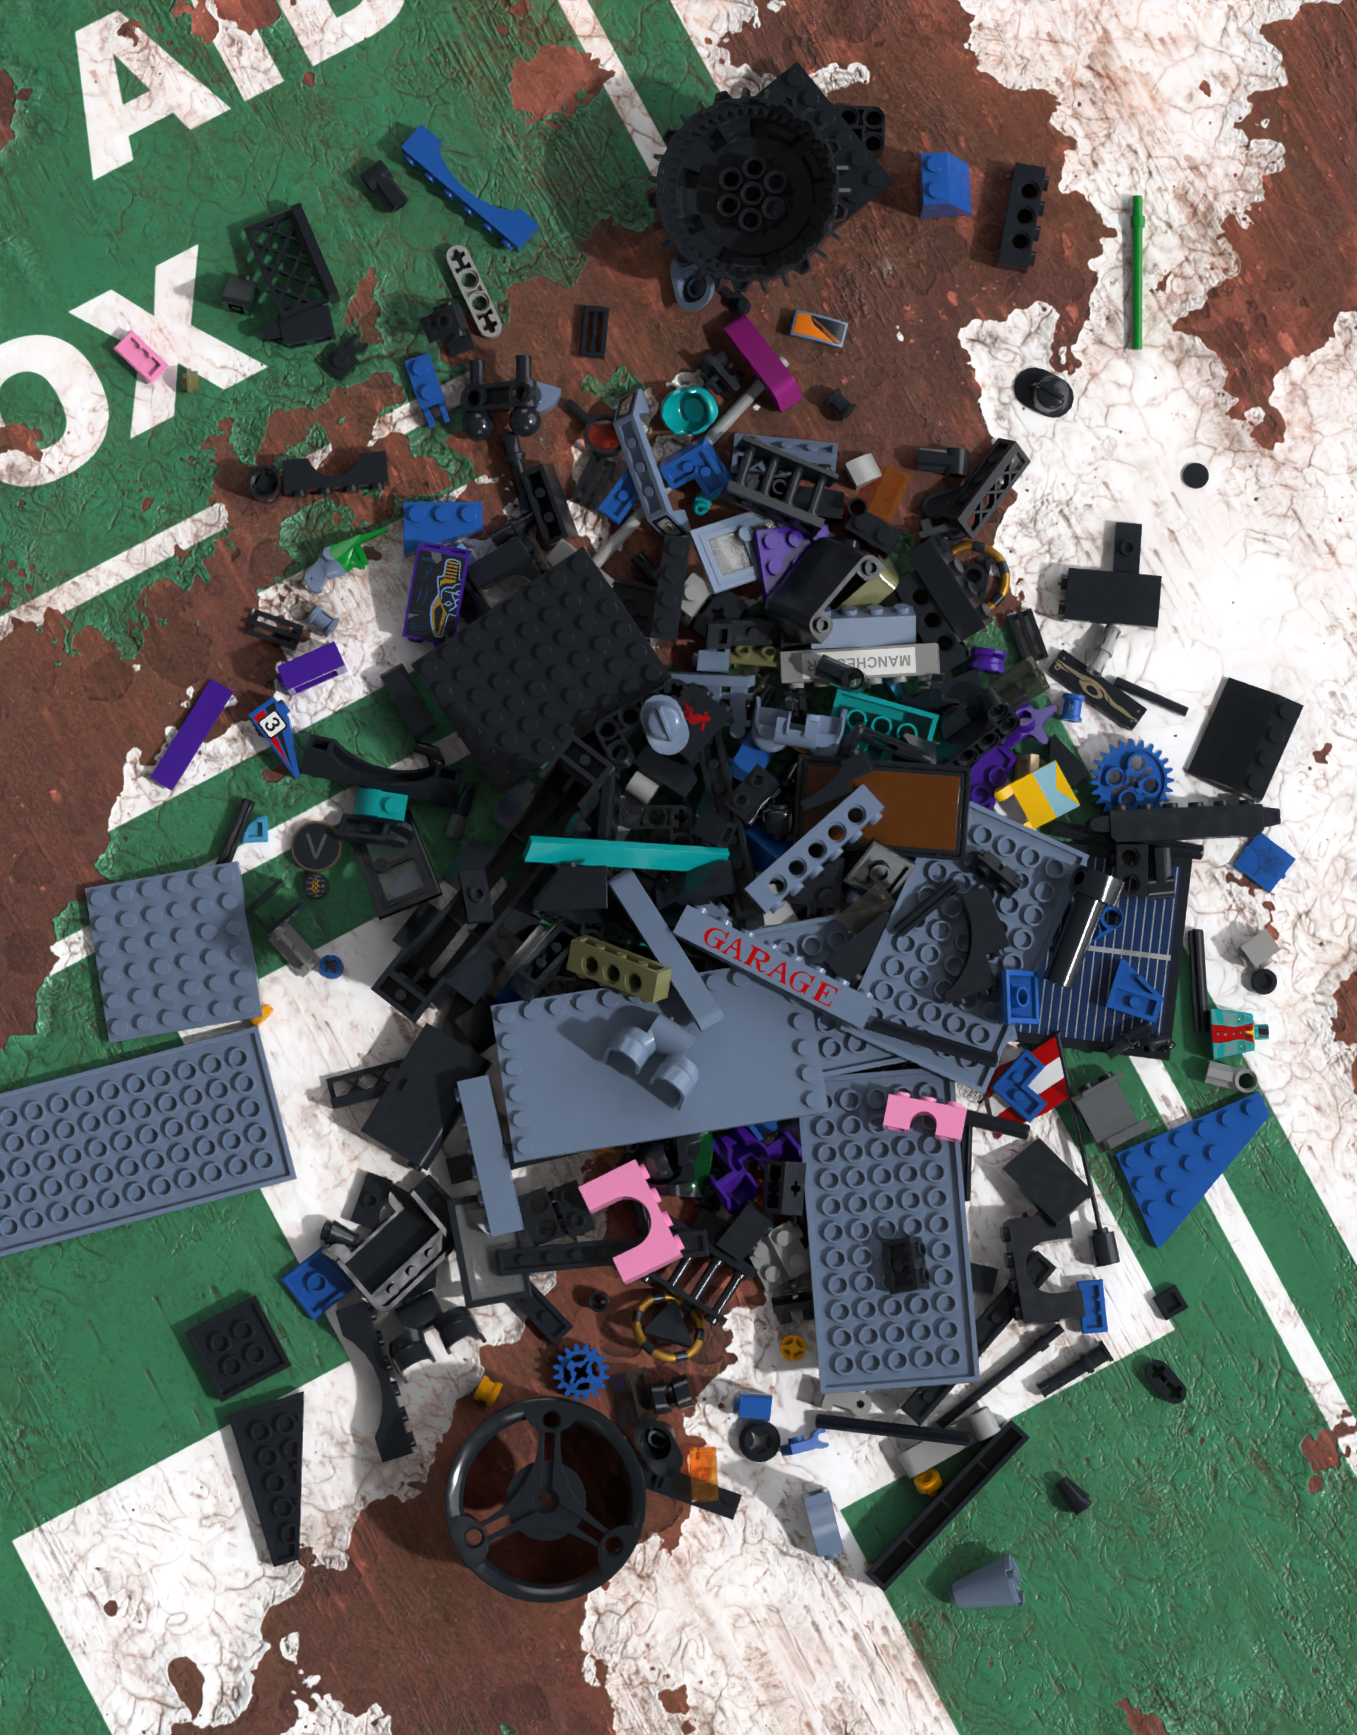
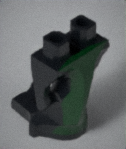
[648,1131,714,1198]

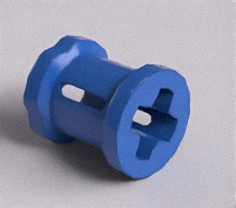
[1059,693,1086,723]
[319,955,344,979]

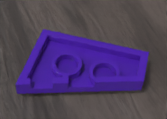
[970,742,1016,810]

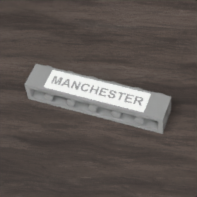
[780,643,940,689]

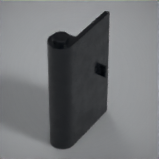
[360,1022,493,1173]

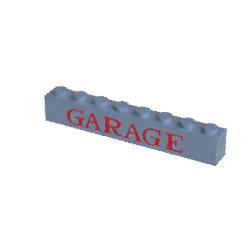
[673,904,876,1032]

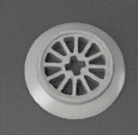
[504,925,556,983]

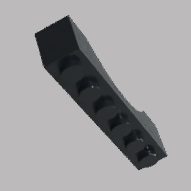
[301,734,463,809]
[335,1301,417,1463]

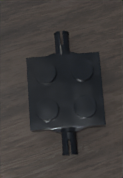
[787,845,845,920]

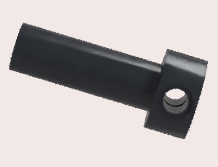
[1043,864,1126,990]

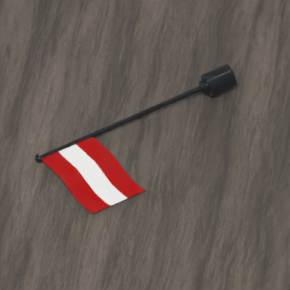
[987,1030,1121,1267]

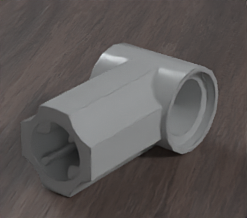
[1204,1061,1258,1093]

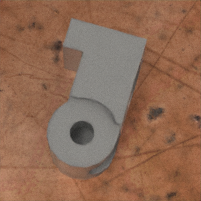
[819,1392,872,1416]

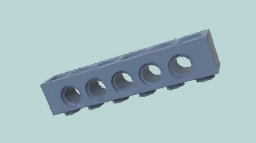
[744,784,884,915]

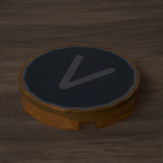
[290,821,343,873]

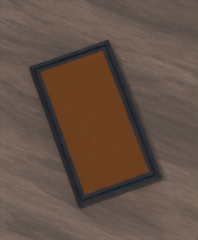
[792,754,972,861]

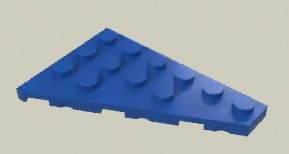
[1115,1092,1270,1248]

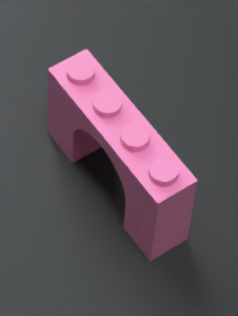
[578,1159,684,1285]

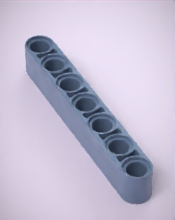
[607,868,724,1032]

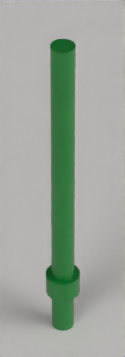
[1130,195,1145,350]

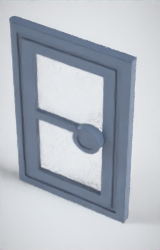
[688,511,788,594]

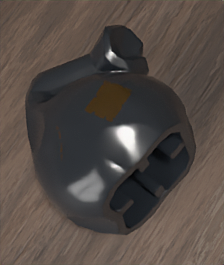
[624,1139,681,1184]

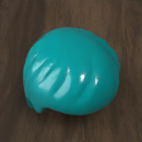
[660,386,718,435]

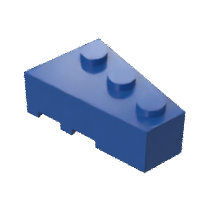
[404,502,483,558]

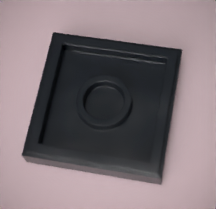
[842,837,916,905]

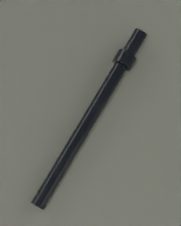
[935,1323,1065,1429]

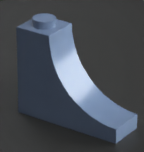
[801,1487,844,1560]

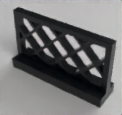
[244,203,341,321]

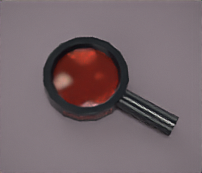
[564,399,622,458]

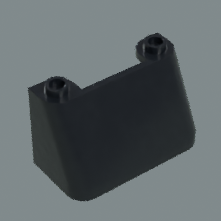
[764,537,886,644]

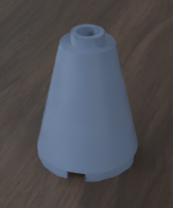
[949,1554,1025,1608]

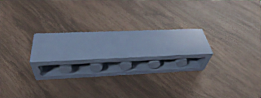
[454,1075,524,1237]

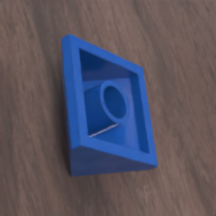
[997,969,1040,1025]

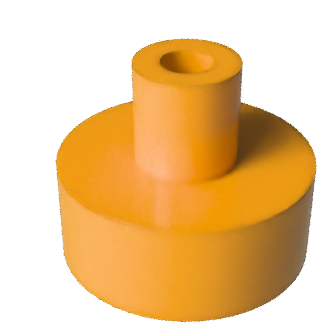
[914,1469,942,1497]

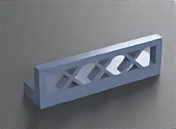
[731,433,838,481]

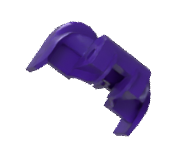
[709,1126,802,1214]

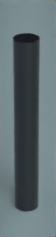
[1114,676,1189,717]

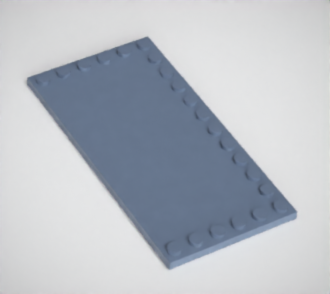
[491,956,829,1163]
[0,1026,297,1257]
[799,1068,980,1394]

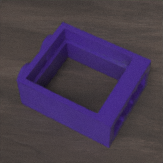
[275,641,348,697]

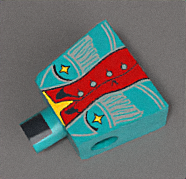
[1208,1009,1269,1060]

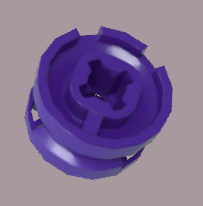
[968,647,1007,675]

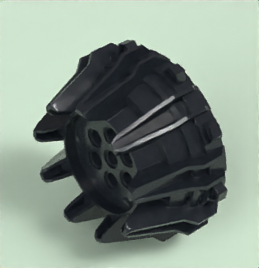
[647,87,853,294]

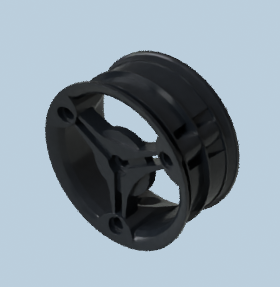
[445,1397,647,1603]

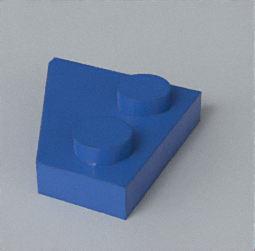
[1105,959,1163,1023]

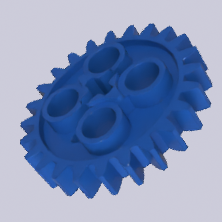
[1089,738,1174,812]

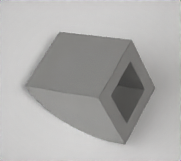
[844,453,883,490]

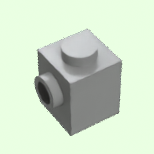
[1237,928,1281,970]

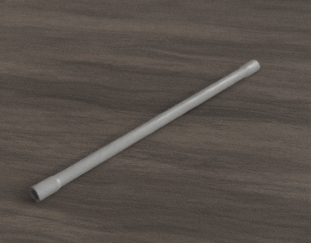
[592,354,789,568]

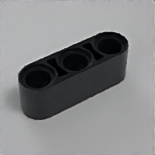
[379,663,438,741]

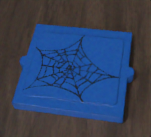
[1233,833,1296,893]

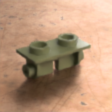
[729,645,782,673]

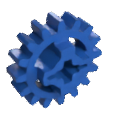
[553,1344,610,1401]

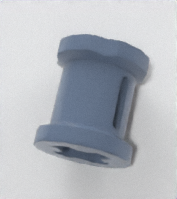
[306,604,341,638]

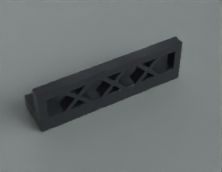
[940,438,1031,539]
[326,1059,404,1110]

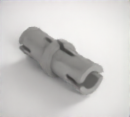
[1086,624,1121,677]

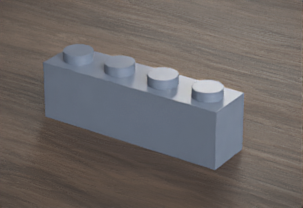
[810,603,916,649]

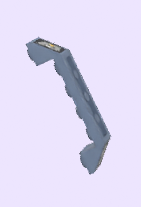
[613,389,691,538]

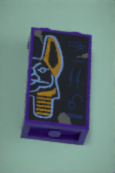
[402,541,472,647]

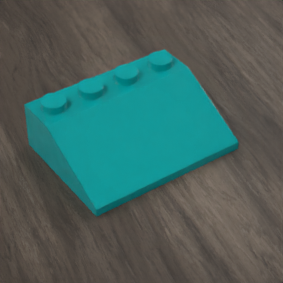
[830,687,939,761]

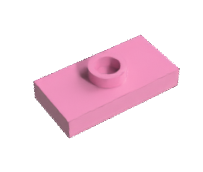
[113,330,169,385]

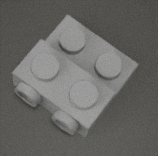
[749,1221,811,1292]

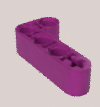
[722,313,803,413]

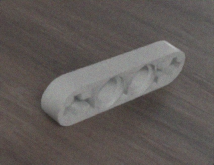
[446,245,502,340]

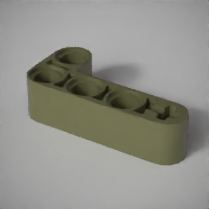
[827,553,899,609]

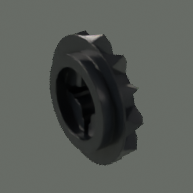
[739,1420,781,1462]

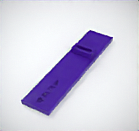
[150,679,234,792]

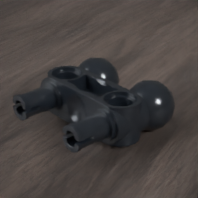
[460,355,542,442]

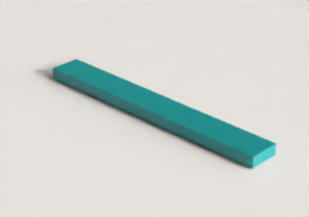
[523,836,730,871]

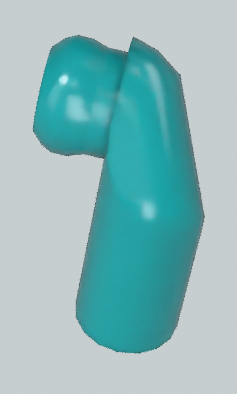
[692,490,720,516]

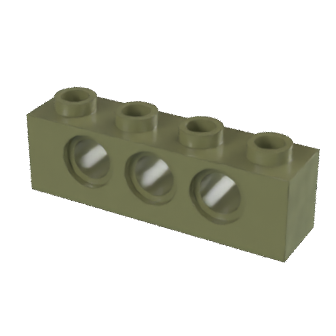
[567,935,672,1004]

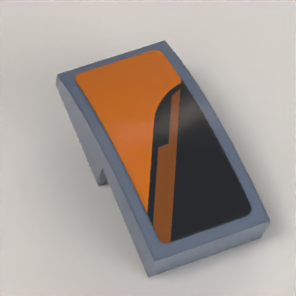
[788,310,848,349]

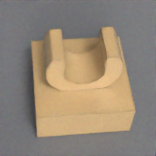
[1015,754,1045,780]

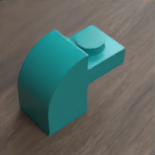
[353,788,408,822]

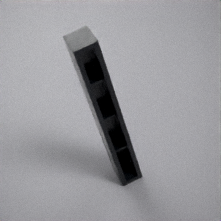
[863,1418,1030,1592]

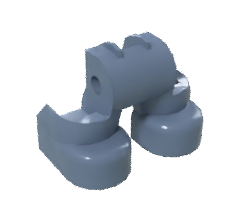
[751,696,847,756]
[602,1013,699,1111]

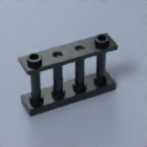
[719,435,839,537]
[639,1214,758,1327]

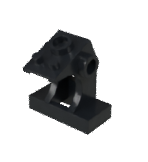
[420,299,476,358]

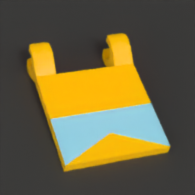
[994,760,1080,830]

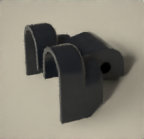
[388,1290,487,1384]

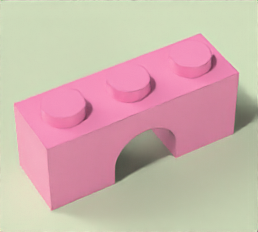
[883,1091,967,1143]

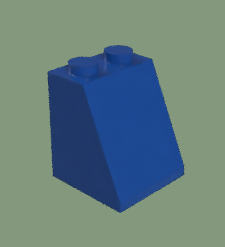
[917,152,972,218]

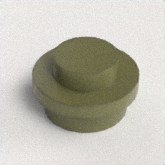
[182,368,199,394]

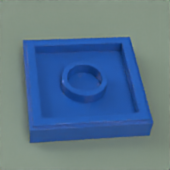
[281,1246,354,1320]

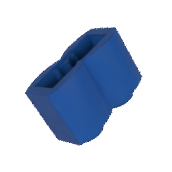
[733,1391,772,1421]

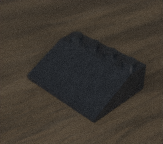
[1187,677,1304,803]

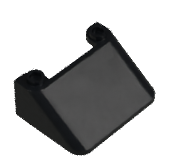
[321,1181,454,1312]

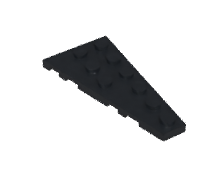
[228,1391,304,1567]

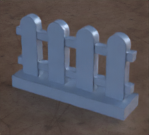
[660,671,755,738]

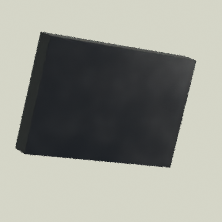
[1001,1138,1094,1228]

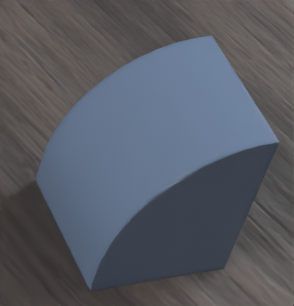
[536,381,562,416]

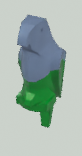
[304,527,388,594]

